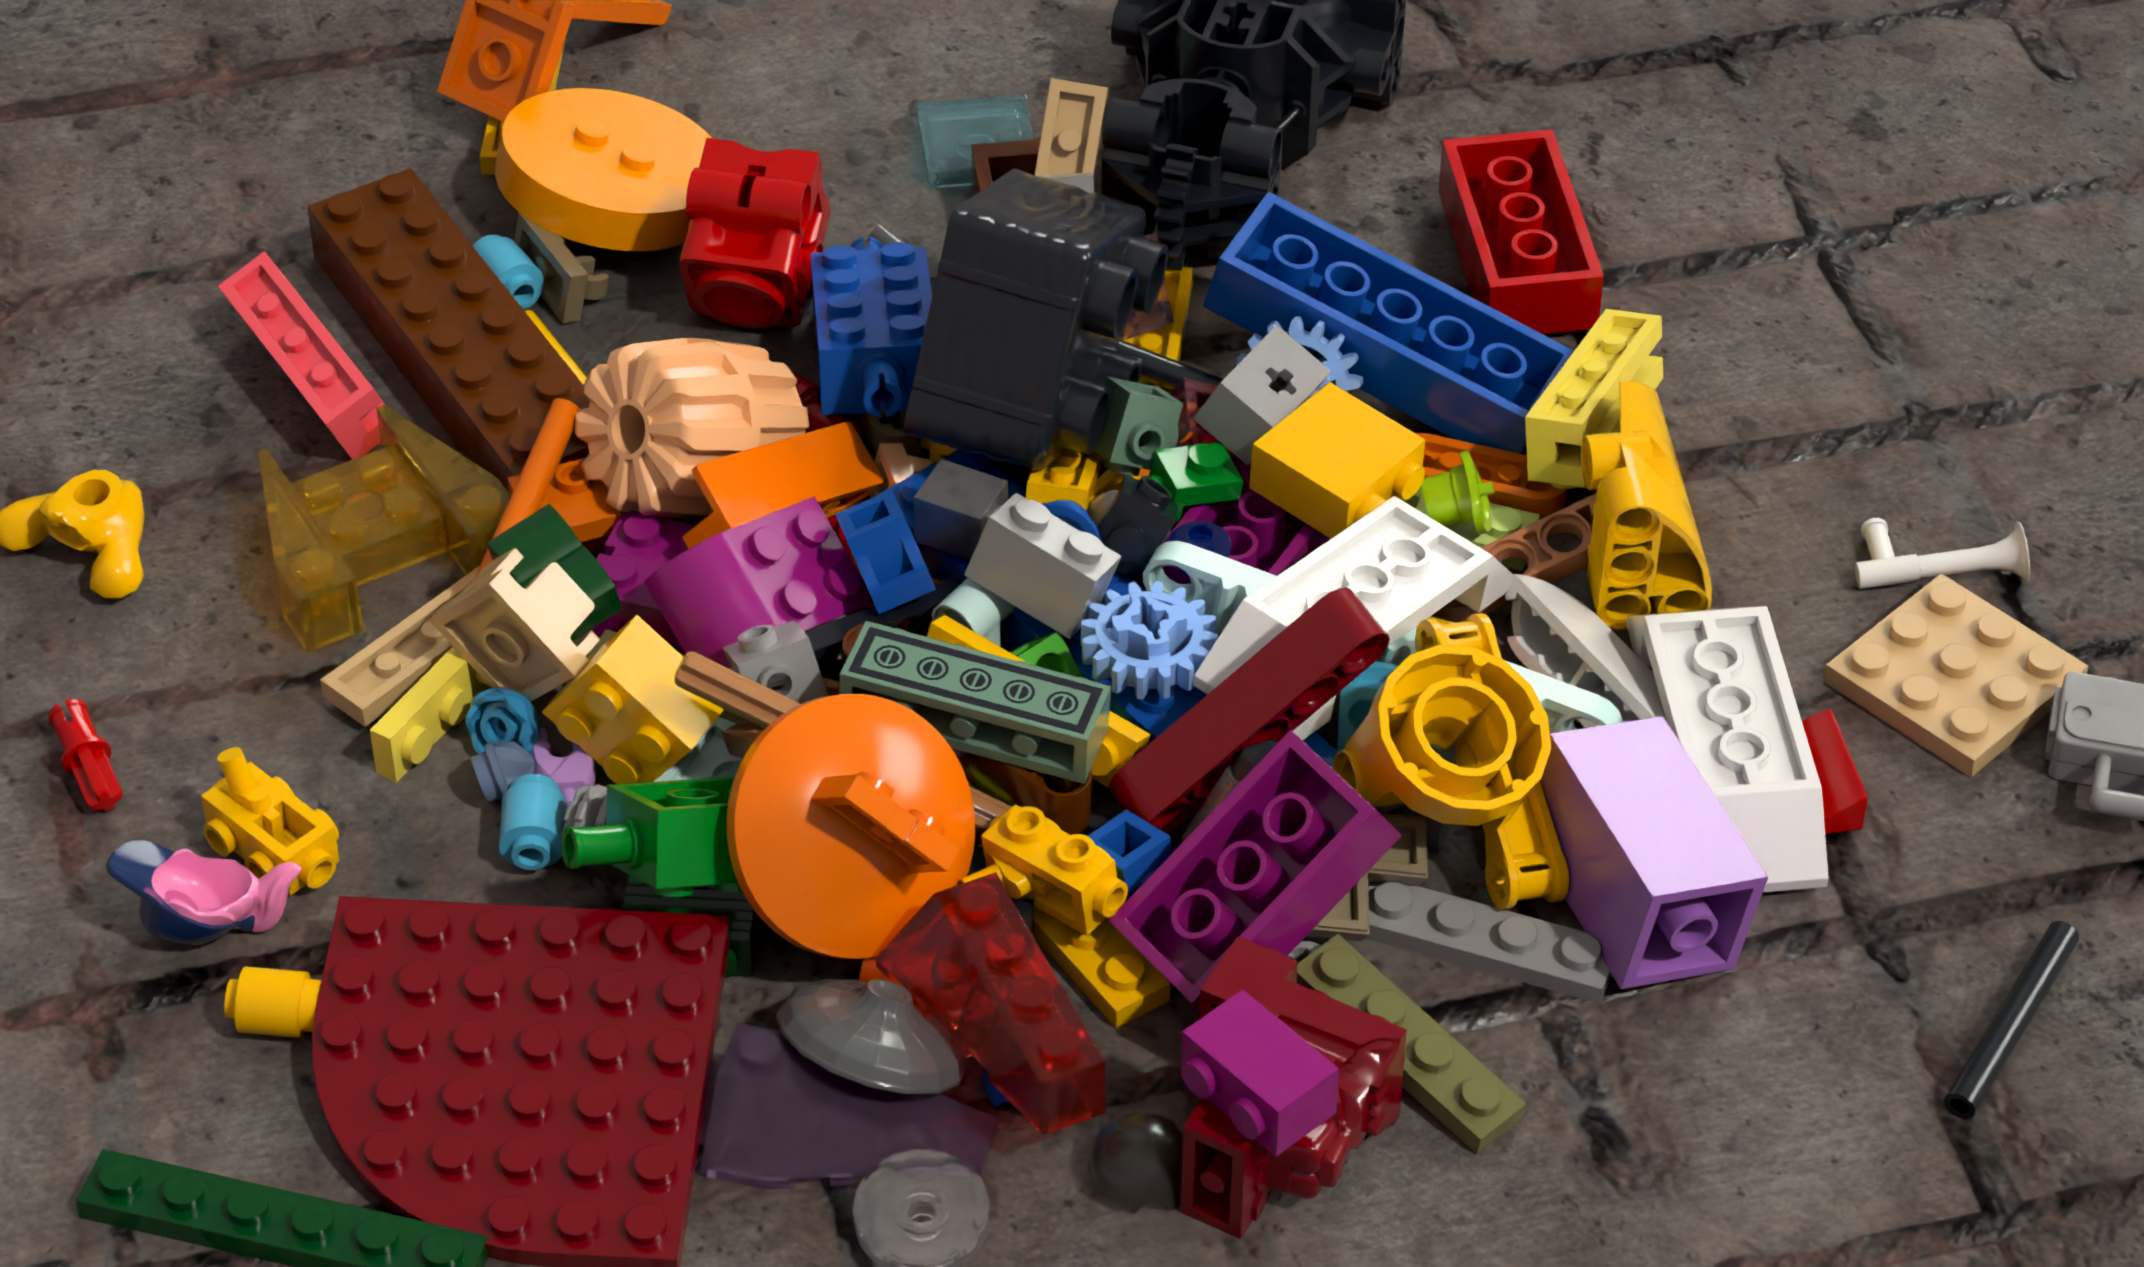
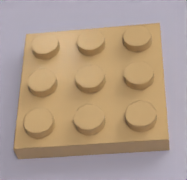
[1823,573,2088,778]

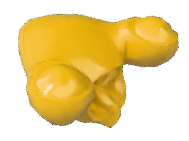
[0,470,144,599]

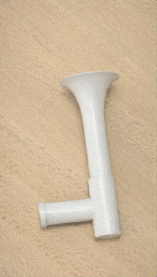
[1855,518,2030,589]

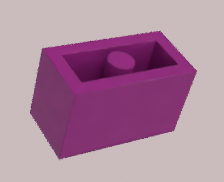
[1181,989,1339,1157]

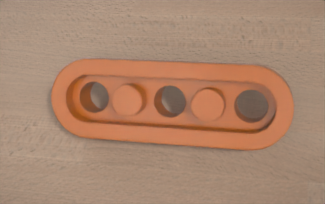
[1415,433,1567,517]

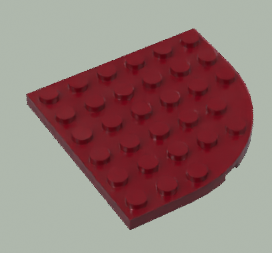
[312,896,732,1267]

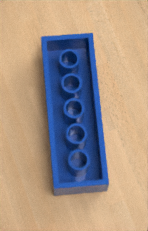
[1203,192,1574,454]

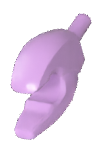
[530,728,597,810]

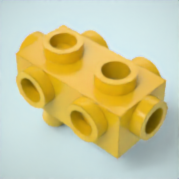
[201,747,340,896]
[960,804,1128,936]

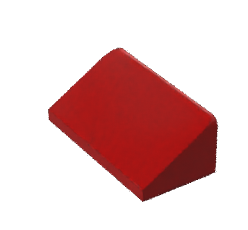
[1802,709,1867,834]

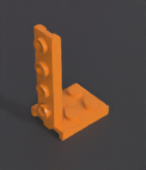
[437,0,672,122]

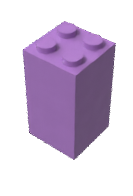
[1540,716,1768,989]

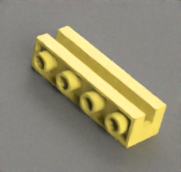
[1525,309,1663,489]

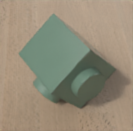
[1094,376,1183,476]

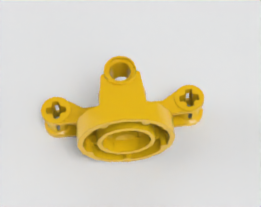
[1333,613,1569,910]

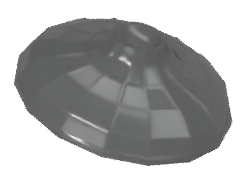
[776,979,968,1094]

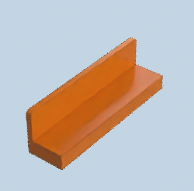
[682,421,885,549]

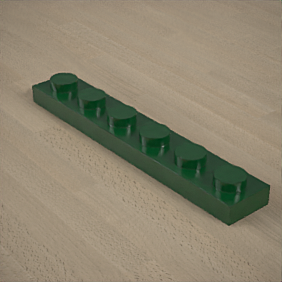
[76,1149,488,1267]

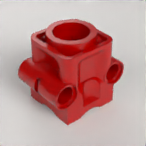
[679,138,831,328]

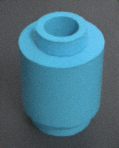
[473,235,544,310]
[499,774,566,870]

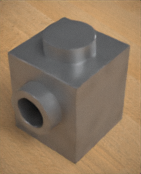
[914,459,1008,560]

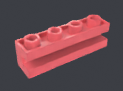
[218,251,401,462]

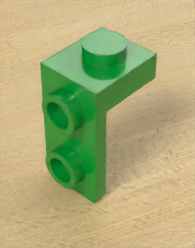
[1146,442,1244,533]

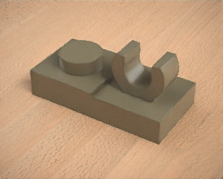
[514,212,609,324]

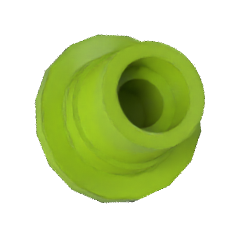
[1421,450,1495,535]

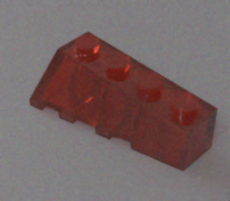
[876,872,1106,1135]

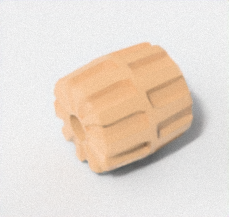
[574,338,809,520]

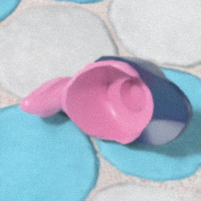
[106,840,301,945]

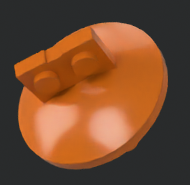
[726,694,975,959]

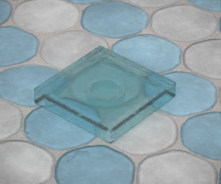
[916,94,1034,189]

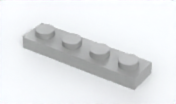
[1365,881,1612,1004]

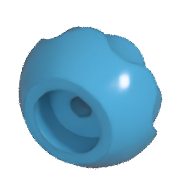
[465,687,540,754]

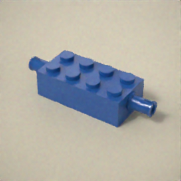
[810,236,932,417]

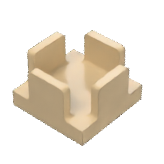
[429,548,600,702]

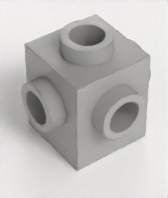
[723,620,828,704]

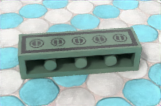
[839,621,1111,784]

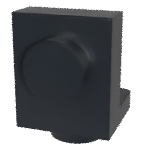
[1097,474,1178,581]

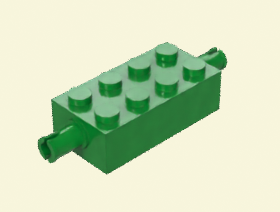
[561,776,743,897]

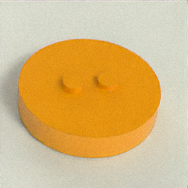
[495,88,712,251]

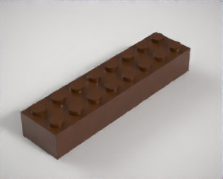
[307,168,590,508]

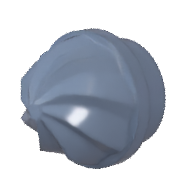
[471,742,535,804]

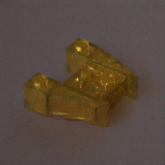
[258,405,511,653]

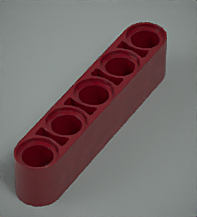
[1108,587,1390,835]

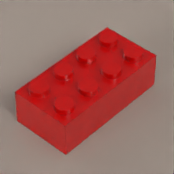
[1438,129,1604,334]

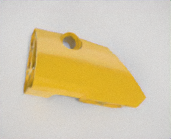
[1581,381,1712,631]

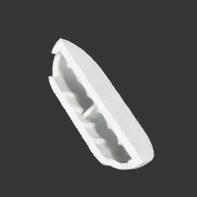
[1505,574,1667,728]

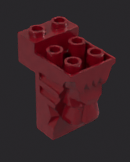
[1180,936,1407,1239]

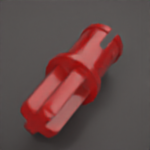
[48,699,123,812]

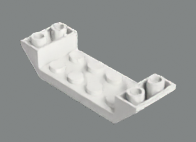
[1192,496,1514,740]
[1626,606,1829,892]

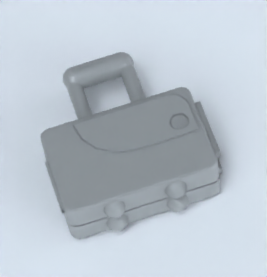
[2044,672,2144,821]

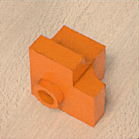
[507,458,621,553]

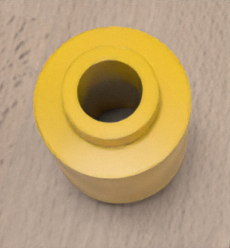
[224,966,322,1038]

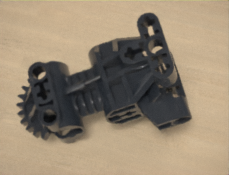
[1101,0,1406,271]

